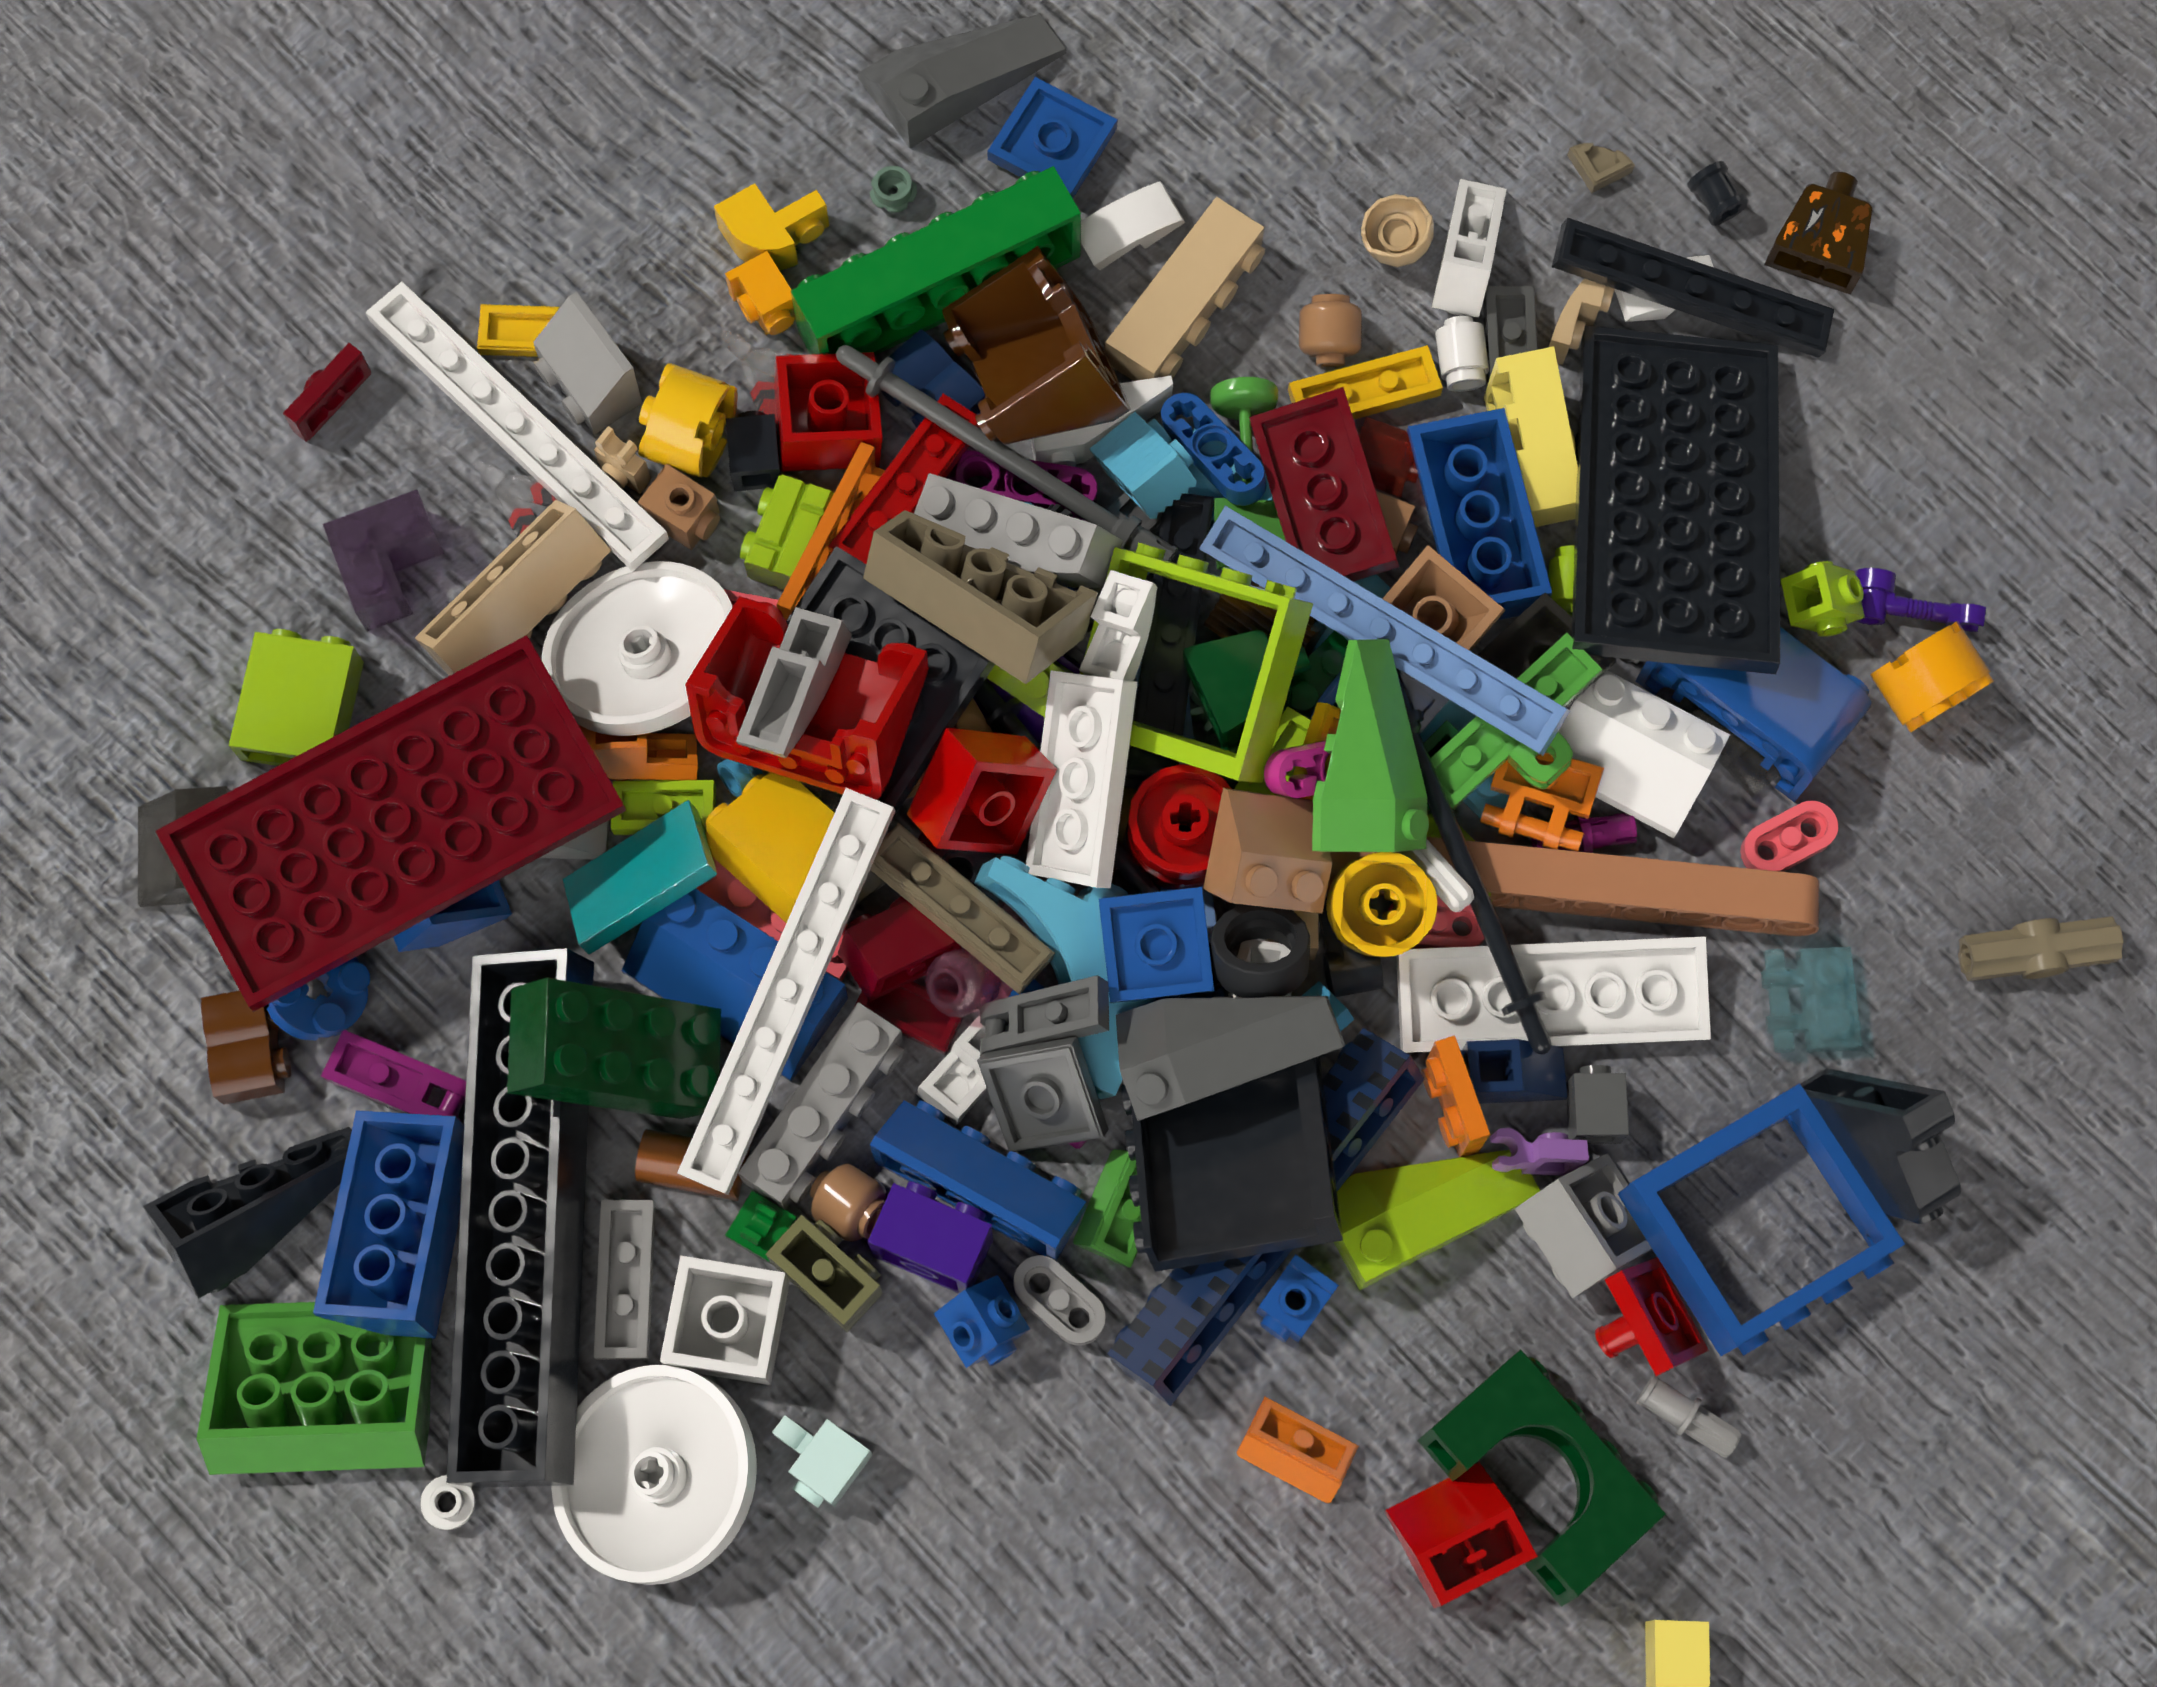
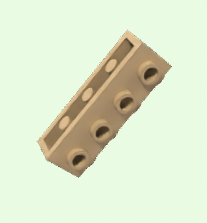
[1105,196,1265,381]
[415,500,612,676]

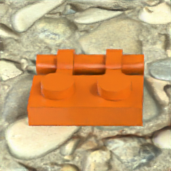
[1480,753,1604,852]

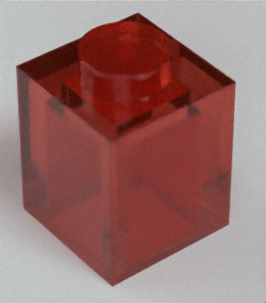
[1359,417,1419,497]

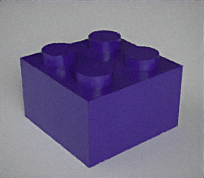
[868,1181,993,1293]

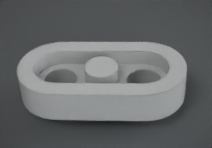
[1013,1255,1106,1346]

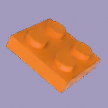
[1421,1035,1490,1157]

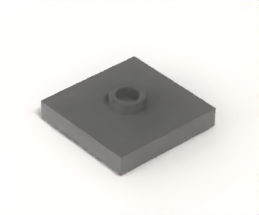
[977,1036,1109,1152]

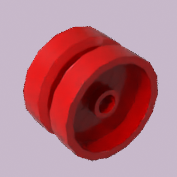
[1127,764,1231,890]

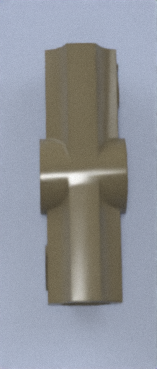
[1958,916,2124,981]

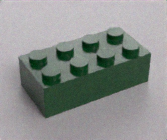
[507,978,721,1119]

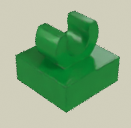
[725,1191,797,1264]

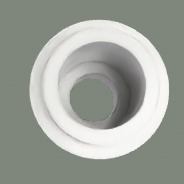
[1435,316,1489,392]

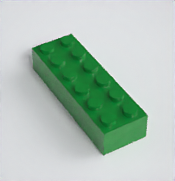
[791,166,1081,356]

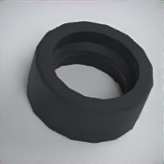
[1211,905,1310,998]

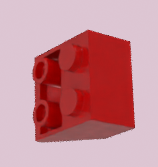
[1384,1462,1538,1608]

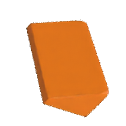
[1237,1397,1359,1504]

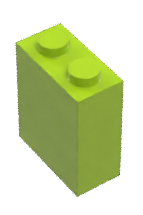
[229,629,364,766]

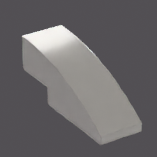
[736,607,852,758]

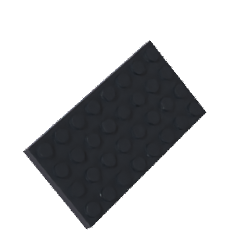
[1572,325,1780,675]

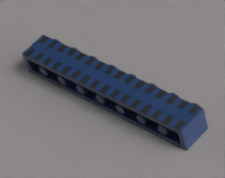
[1107,1028,1425,1406]

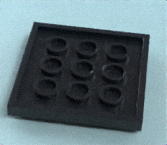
[786,546,995,821]

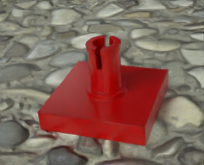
[1595,1257,1709,1376]

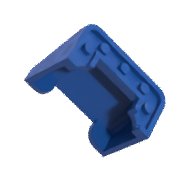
[1635,627,1872,803]

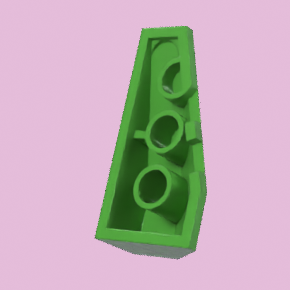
[1312,639,1429,852]

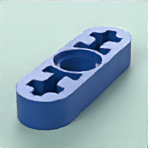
[1161,393,1266,506]

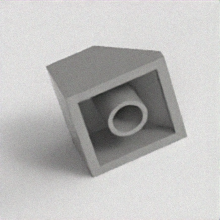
[533,291,642,435]
[1515,1153,1652,1298]

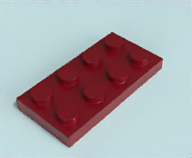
[1249,387,1399,582]

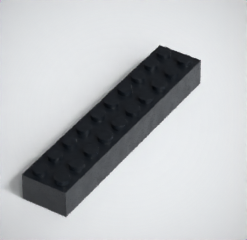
[446,948,594,1488]

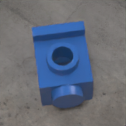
[1256,1254,1339,1343]

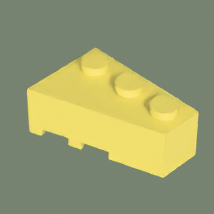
[1483,346,1578,527]

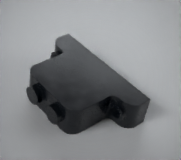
[1801,1068,1961,1224]

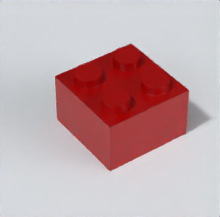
[774,352,883,471]
[907,728,1057,855]

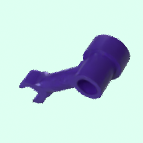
[1856,568,1986,632]

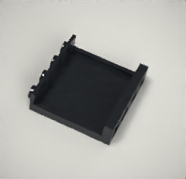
[1121,1056,1343,1272]

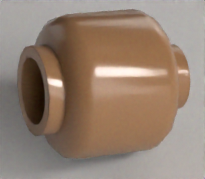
[1299,294,1362,367]
[810,1164,887,1242]

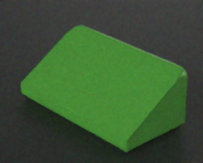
[1073,1149,1141,1268]

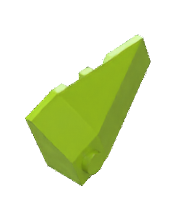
[1333,1149,1540,1291]

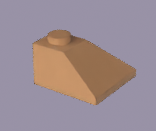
[1382,545,1505,651]

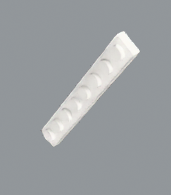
[366,281,669,572]
[677,788,895,1195]

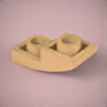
[1548,278,1615,365]

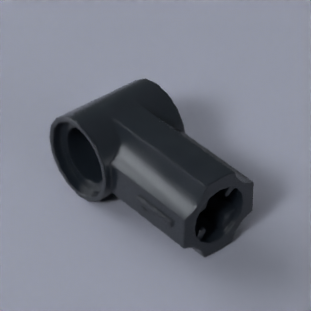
[1318,897,1384,997]

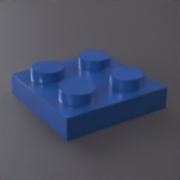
[987,77,1118,198]
[1099,887,1214,1003]

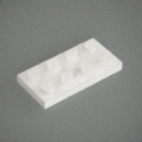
[1026,670,1138,888]

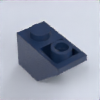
[1461,1039,1567,1104]

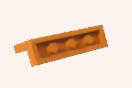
[777,442,885,620]

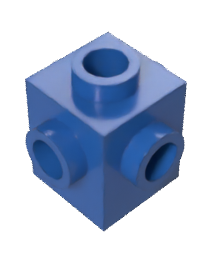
[934,1275,1030,1368]

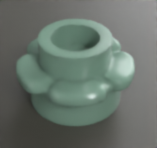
[870,166,917,213]

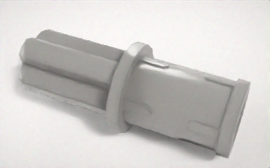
[1636,1375,1741,1458]

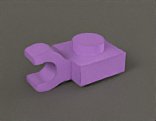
[1490,1128,1589,1176]

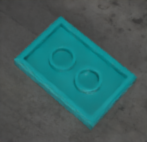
[562,800,717,955]

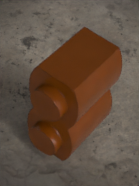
[201,990,292,1105]

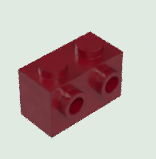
[838,896,961,1002]

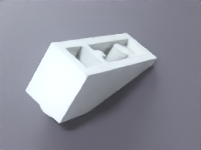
[1432,179,1507,318]
[1030,376,1173,467]

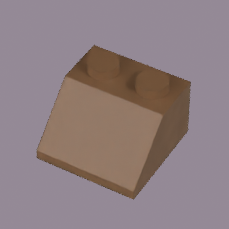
[1203,788,1332,914]

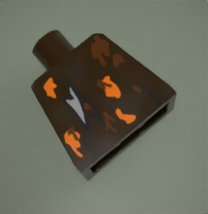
[1764,172,1873,295]

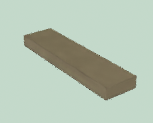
[870,823,1055,994]

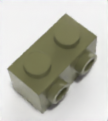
[766,1215,883,1333]

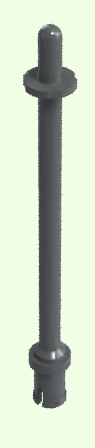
[836,345,1178,562]

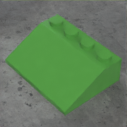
[196,1302,432,1475]

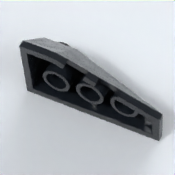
[143,1127,352,1299]

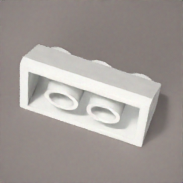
[1559,667,1730,838]

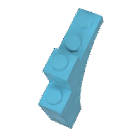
[974,856,1156,1099]

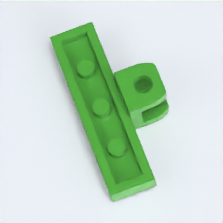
[1431,633,1602,810]

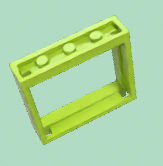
[1080,542,1313,784]

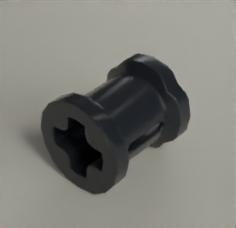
[1687,161,1749,226]

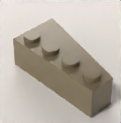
[863,510,1098,684]

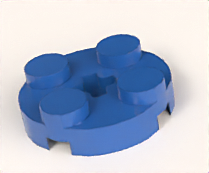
[267,957,370,1041]

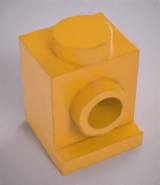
[725,251,796,335]

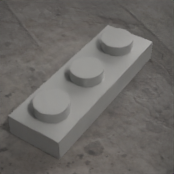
[594,1200,656,1360]

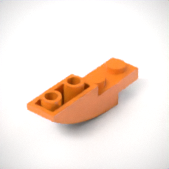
[579,725,698,781]

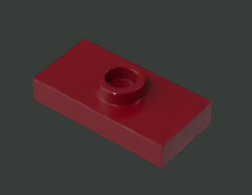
[283,343,371,442]

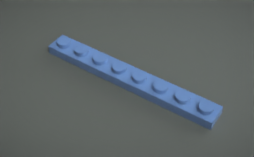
[1199,506,1570,756]

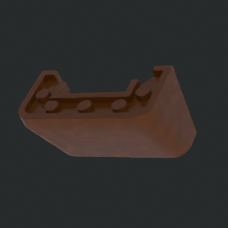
[942,246,1131,445]

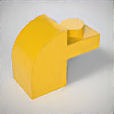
[714,183,829,270]

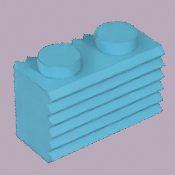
[1090,412,1197,519]

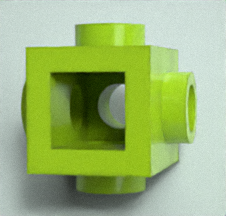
[1781,561,1865,637]

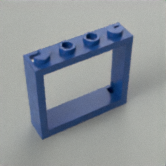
[1618,1083,1905,1357]

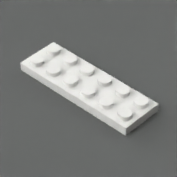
[1396,937,1711,1053]

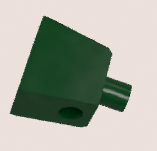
[1183,630,1311,749]

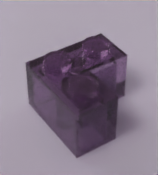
[323,490,444,631]

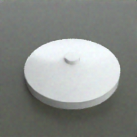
[542,561,733,736]
[551,1365,757,1585]

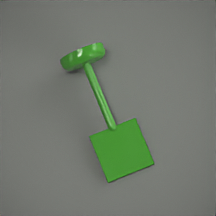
[1210,377,1285,570]

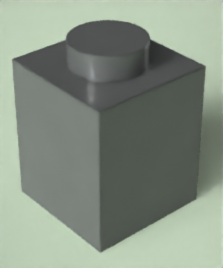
[1566,1065,1629,1144]

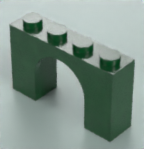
[1417,1349,1666,1607]

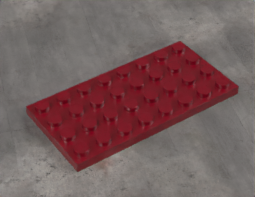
[155,635,626,1012]

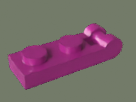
[321,1030,466,1122]

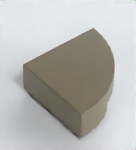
[1567,143,1635,193]

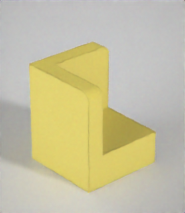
[1645,1620,1710,1687]

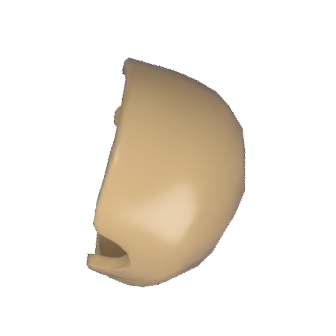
[1361,194,1434,268]

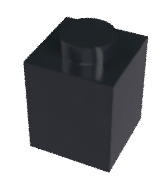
[725,411,782,492]

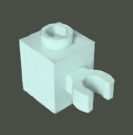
[772,1415,872,1508]

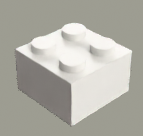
[660,1255,790,1385]

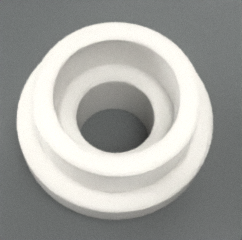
[421,1475,476,1530]

